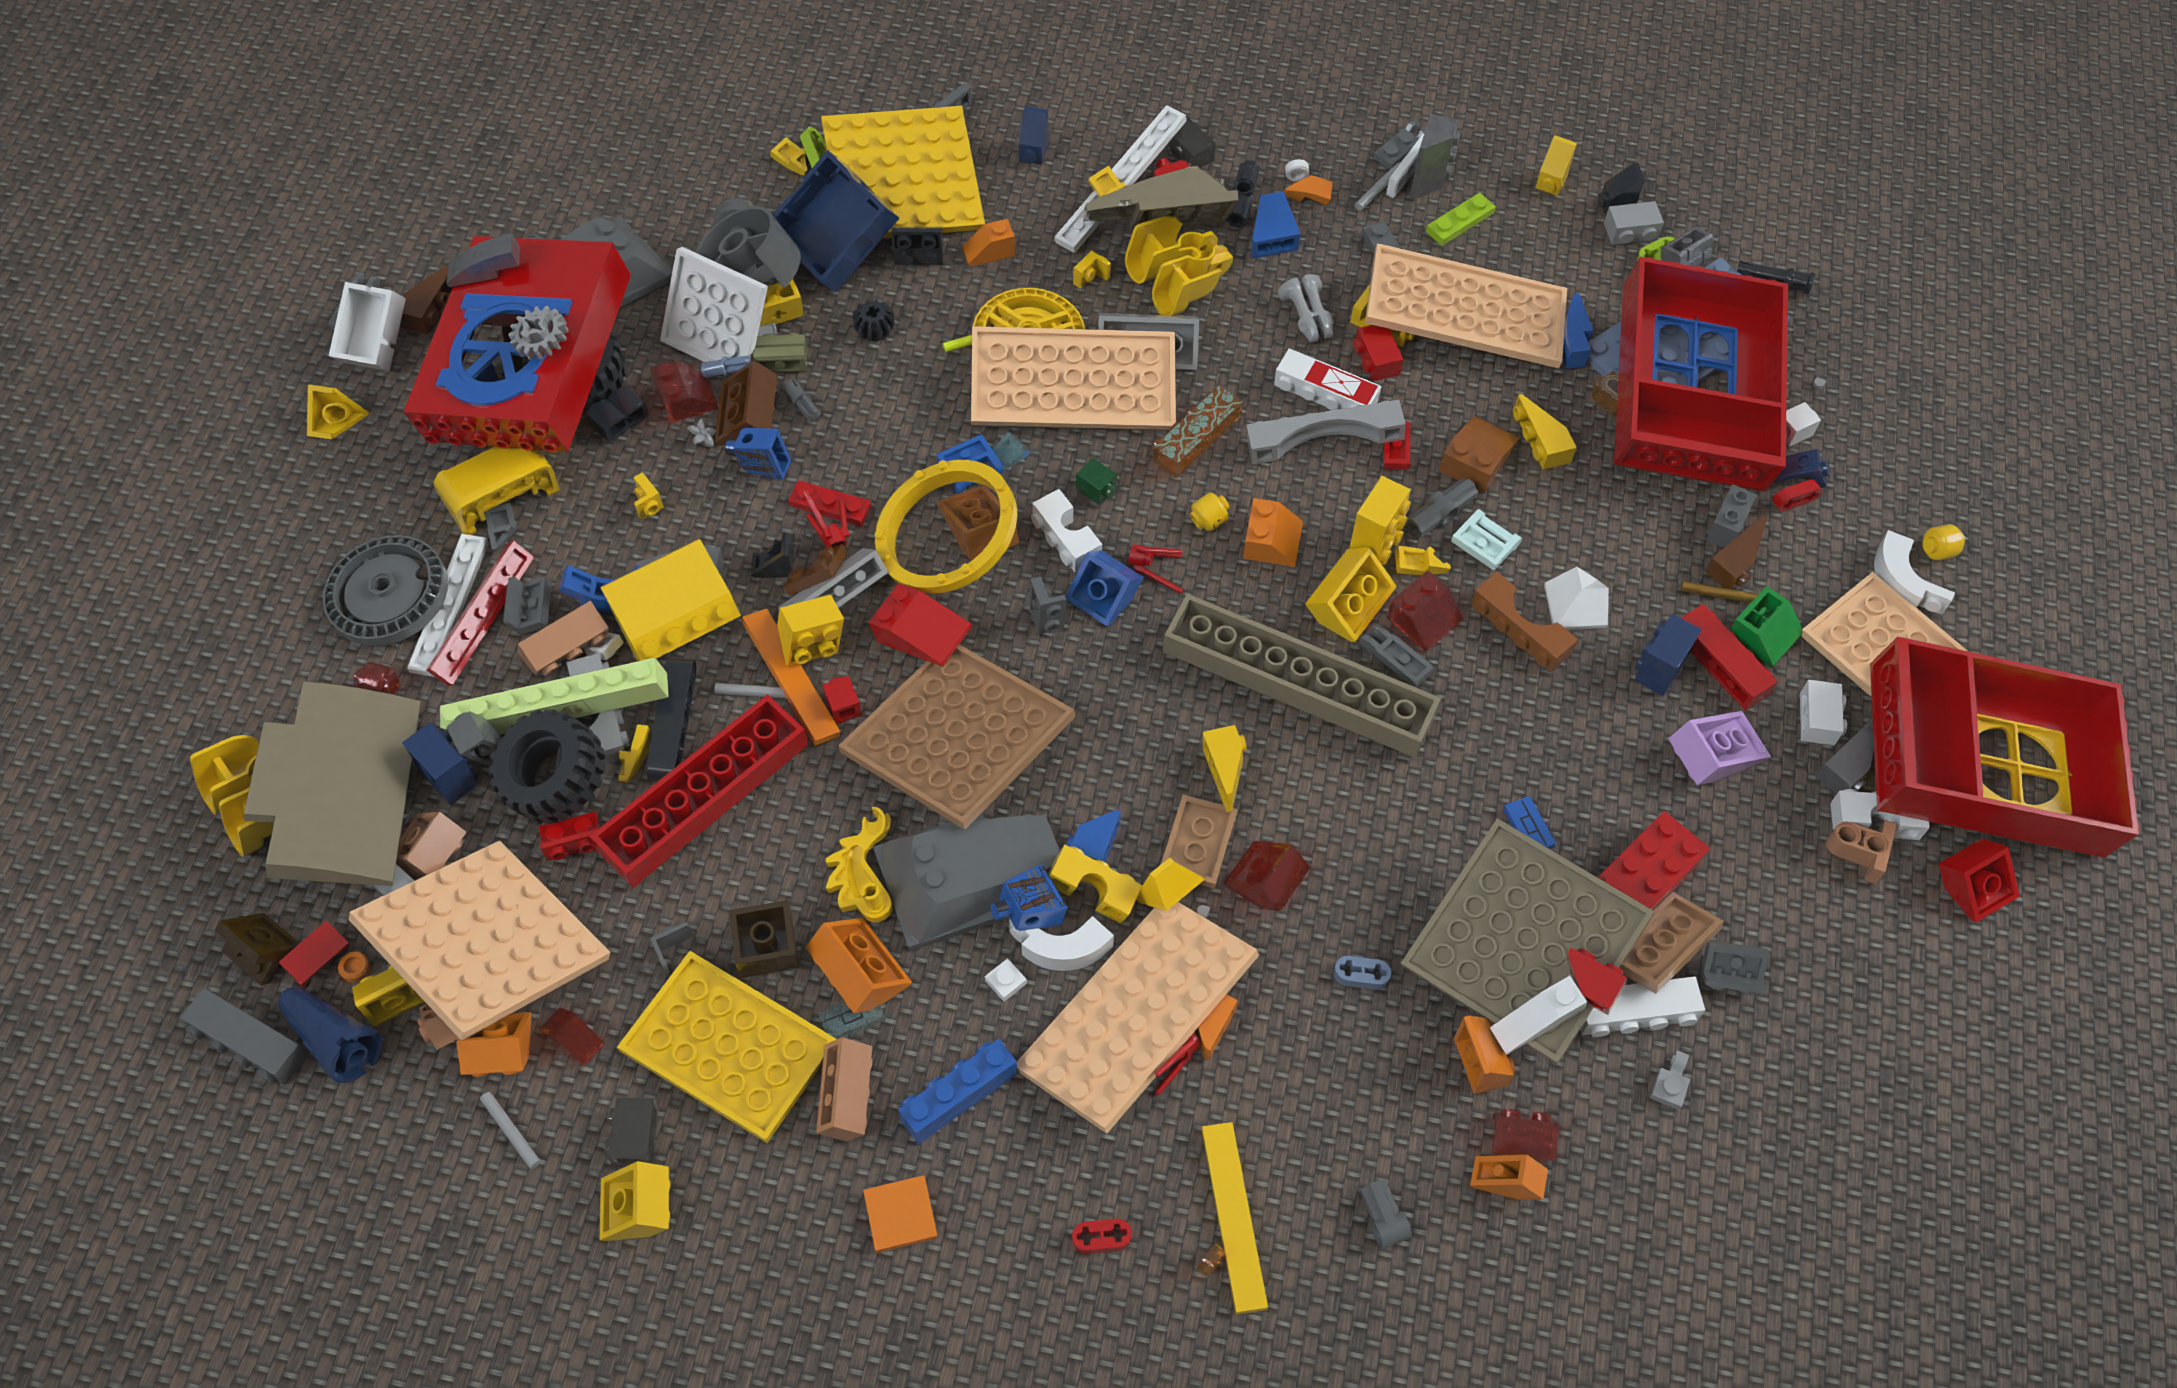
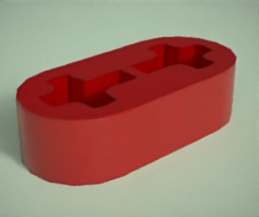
[1772,479,1822,512]
[1072,1219,1132,1254]

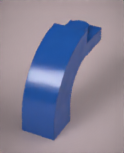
[559,565,641,614]

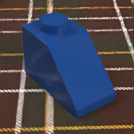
[1067,810,1121,863]

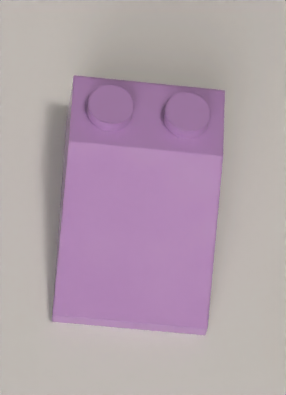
[1668,711,1771,785]

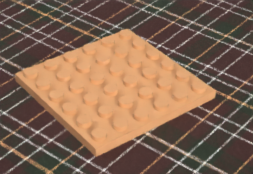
[349,841,610,1041]

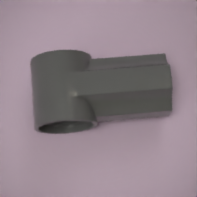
[1360,1180,1412,1249]

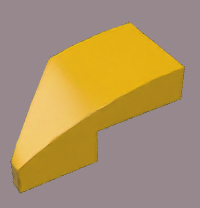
[770,137,807,176]
[1395,546,1451,575]
[618,725,652,783]

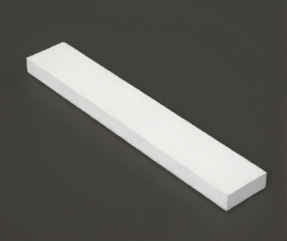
[407,534,489,677]

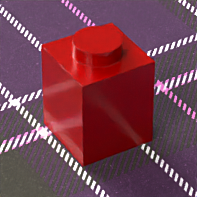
[822,675,862,725]

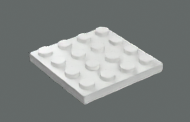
[660,247,768,375]

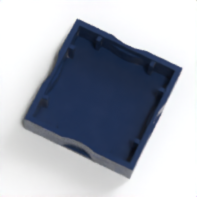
[773,150,899,292]

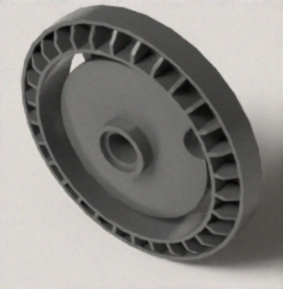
[323,535,448,646]

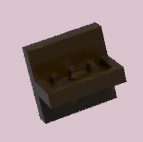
[215,913,300,985]

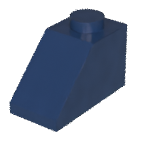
[1019,106,1049,165]

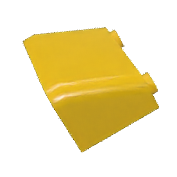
[434,447,560,535]

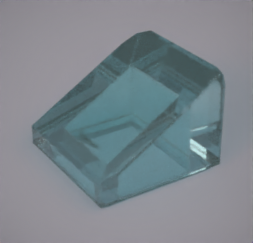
[992,432,1031,468]

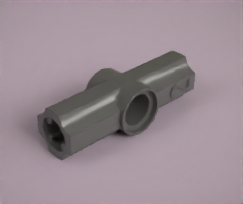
[1405,478,1478,538]

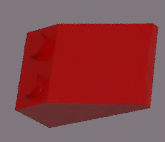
[868,583,972,667]

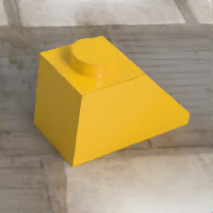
[1535,135,1577,196]

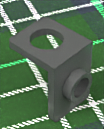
[650,922,693,977]

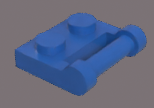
[936,434,1004,494]

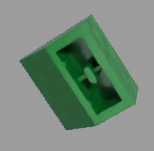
[1730,586,1802,668]

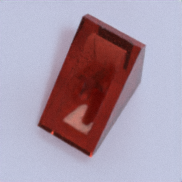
[539,1007,604,1067]

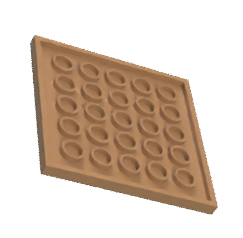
[838,645,1076,830]

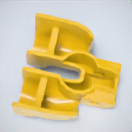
[1125,216,1233,316]
[190,735,274,857]

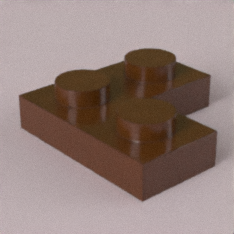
[783,544,847,596]

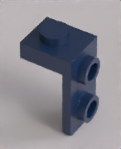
[1772,449,1830,488]

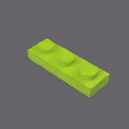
[1426,192,1496,246]

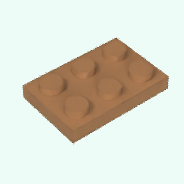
[1161,794,1238,889]

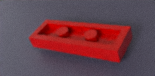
[788,480,872,527]

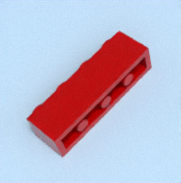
[1681,604,1778,711]

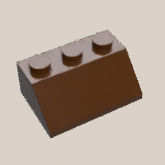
[714,360,777,446]

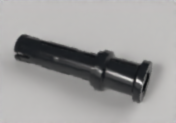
[1737,260,1815,295]

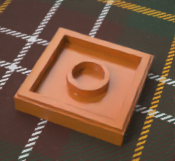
[863,1175,938,1254]

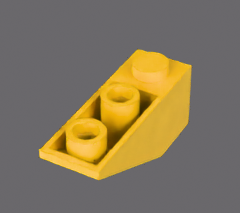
[1513,394,1577,470]

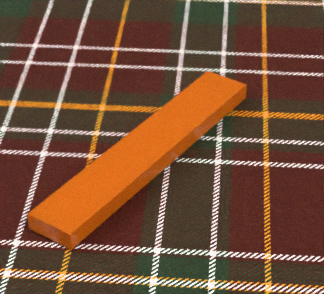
[742,609,840,746]

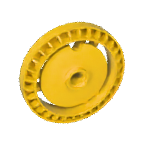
[973,288,1085,330]

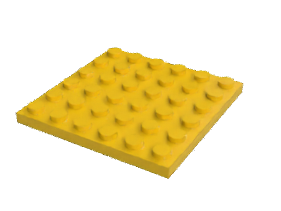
[821,106,985,238]

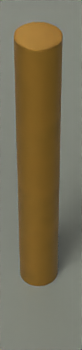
[1680,581,1759,603]

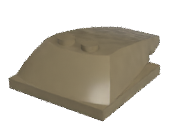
[1082,166,1238,232]

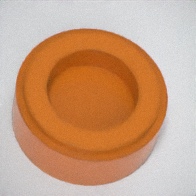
[338,951,371,983]

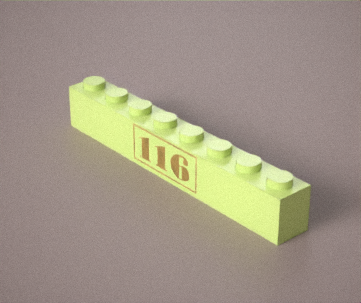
[440,658,668,744]

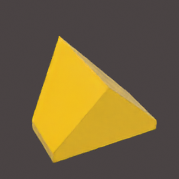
[307,384,370,439]
[1136,858,1205,912]

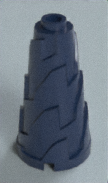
[279,987,383,1083]

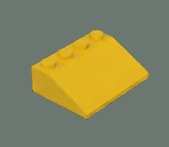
[600,539,741,661]

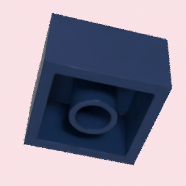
[1634,614,1702,696]
[402,722,478,805]

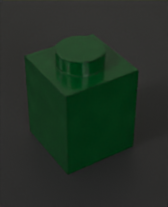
[1076,458,1117,505]

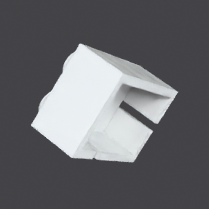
[329,282,406,372]

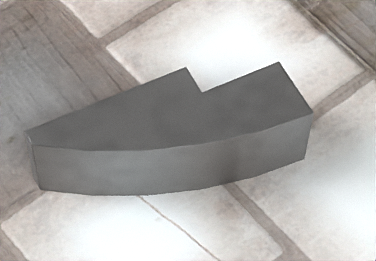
[447,233,520,287]

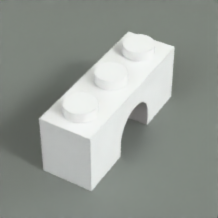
[1031,489,1102,573]
[1830,789,1930,840]

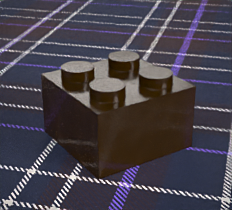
[729,900,799,978]

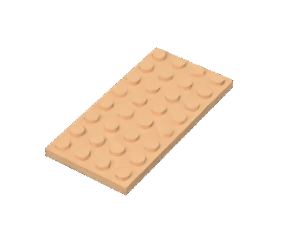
[1365,243,1567,368]
[971,326,1176,430]
[1017,902,1259,1134]

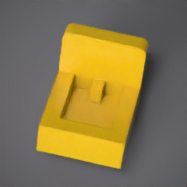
[1088,166,1126,198]

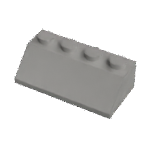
[1098,313,1199,370]

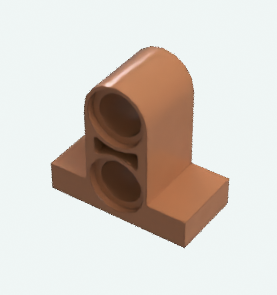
[1826,820,1897,884]

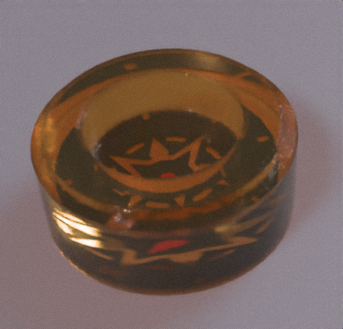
[1197,1243,1226,1276]

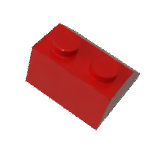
[1938,838,2020,923]

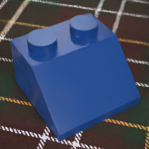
[1065,550,1144,626]

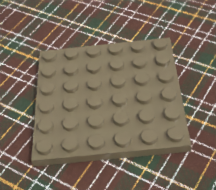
[1401,818,1654,1065]

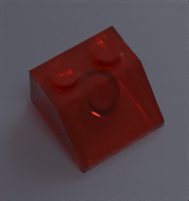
[650,360,718,424]
[1387,570,1463,652]
[1223,841,1311,911]

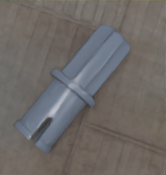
[701,356,751,378]

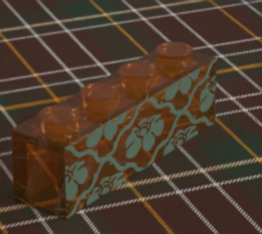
[1152,385,1243,478]

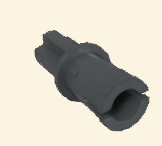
[783,379,820,422]

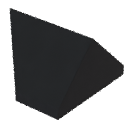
[751,532,795,578]

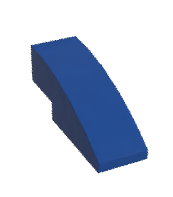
[1563,293,1593,369]

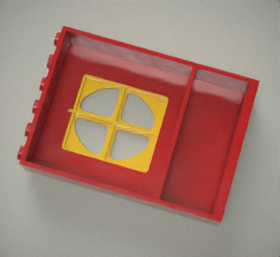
[1870,636,2139,858]

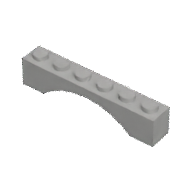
[1246,400,1406,464]

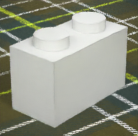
[1800,680,1847,745]

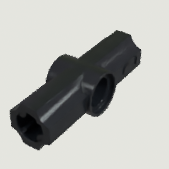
[1226,160,1260,228]

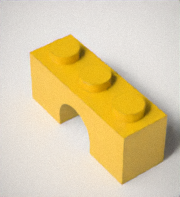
[1048,845,1142,924]

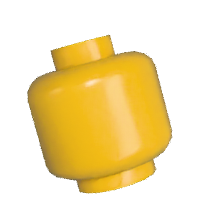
[1189,493,1230,531]
[1922,524,1965,561]

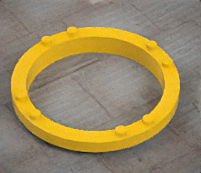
[875,460,1017,594]

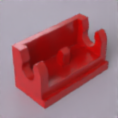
[279,921,350,987]

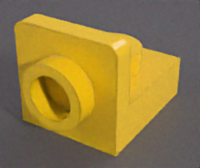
[1073,250,1111,289]
[633,472,664,520]

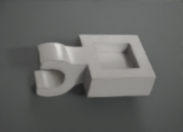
[1650,1050,1690,1110]

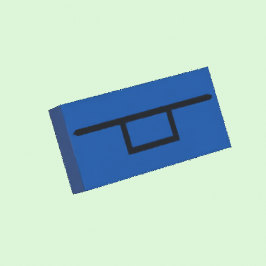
[1503,796,1556,849]

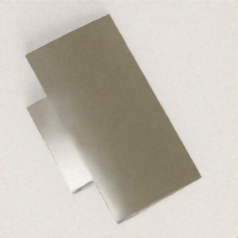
[244,681,421,886]

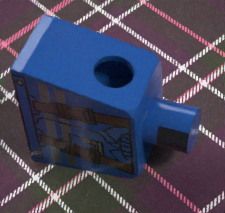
[725,428,791,480]
[991,864,1067,931]

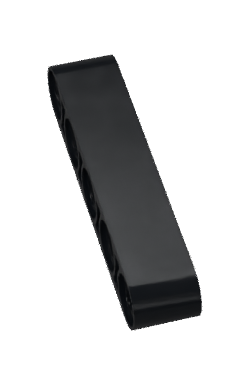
[646,658,697,781]

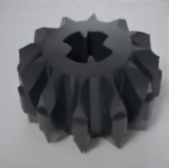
[853,299,895,342]

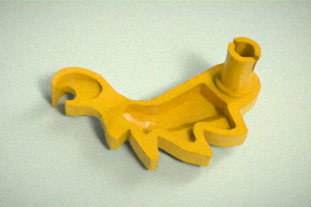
[826,807,893,922]

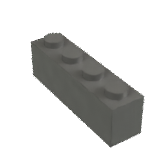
[179,988,308,1085]

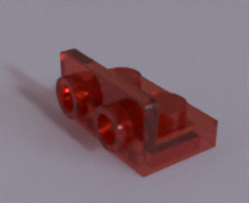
[1492,1108,1559,1161]

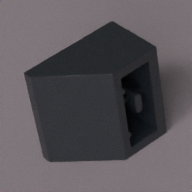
[891,226,944,265]

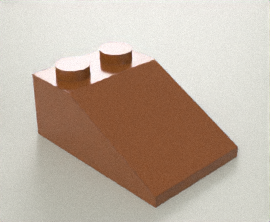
[1439,416,1520,494]
[937,485,1019,561]

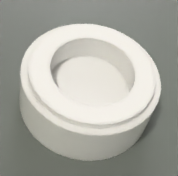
[1285,159,1309,181]

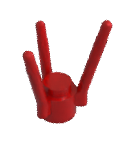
[803,489,850,548]
[1128,544,1183,593]
[1155,1033,1201,1095]

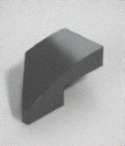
[485,503,517,552]

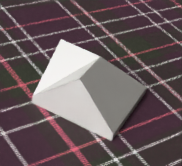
[1544,567,1609,630]

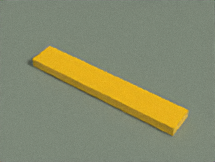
[1202,1122,1268,1315]

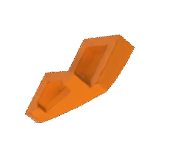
[1284,175,1333,205]

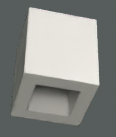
[1786,402,1821,447]

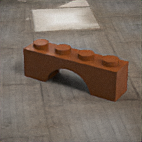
[1471,572,1578,672]

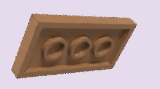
[1620,892,1723,994]

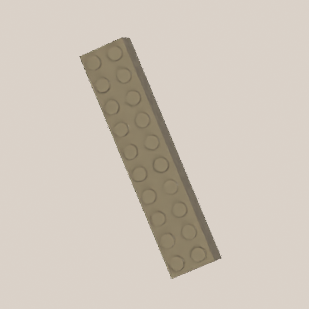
[1163,594,1441,758]

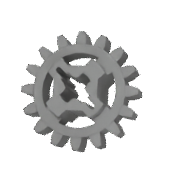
[509,306,569,360]

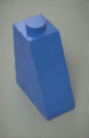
[1251,191,1300,259]

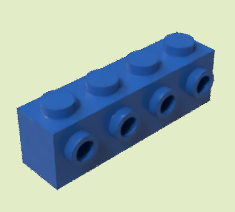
[898,1039,1018,1145]

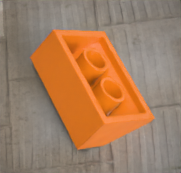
[805,918,912,1014]

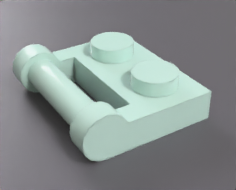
[1451,509,1522,570]

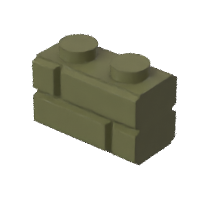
[753,333,807,372]

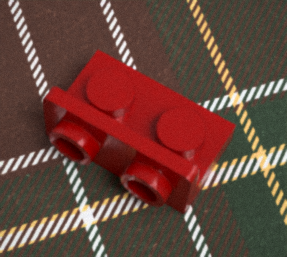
[539,812,600,861]

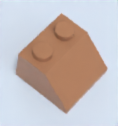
[396,812,466,879]

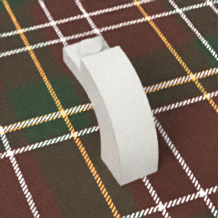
[1874,530,1955,615]
[1009,916,1114,971]

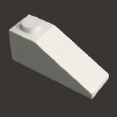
[1490,976,1587,1055]

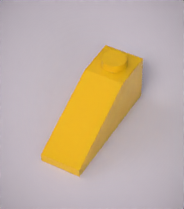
[1203,725,1247,812]

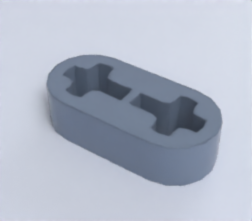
[1334,956,1391,990]

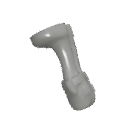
[1278,274,1334,343]

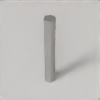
[1355,162,1400,211]
[714,683,787,699]
[480,1092,541,1169]

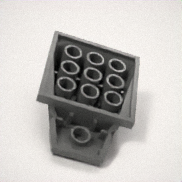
[560,216,673,307]
[873,813,1060,952]

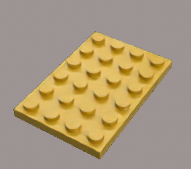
[617,951,836,1143]

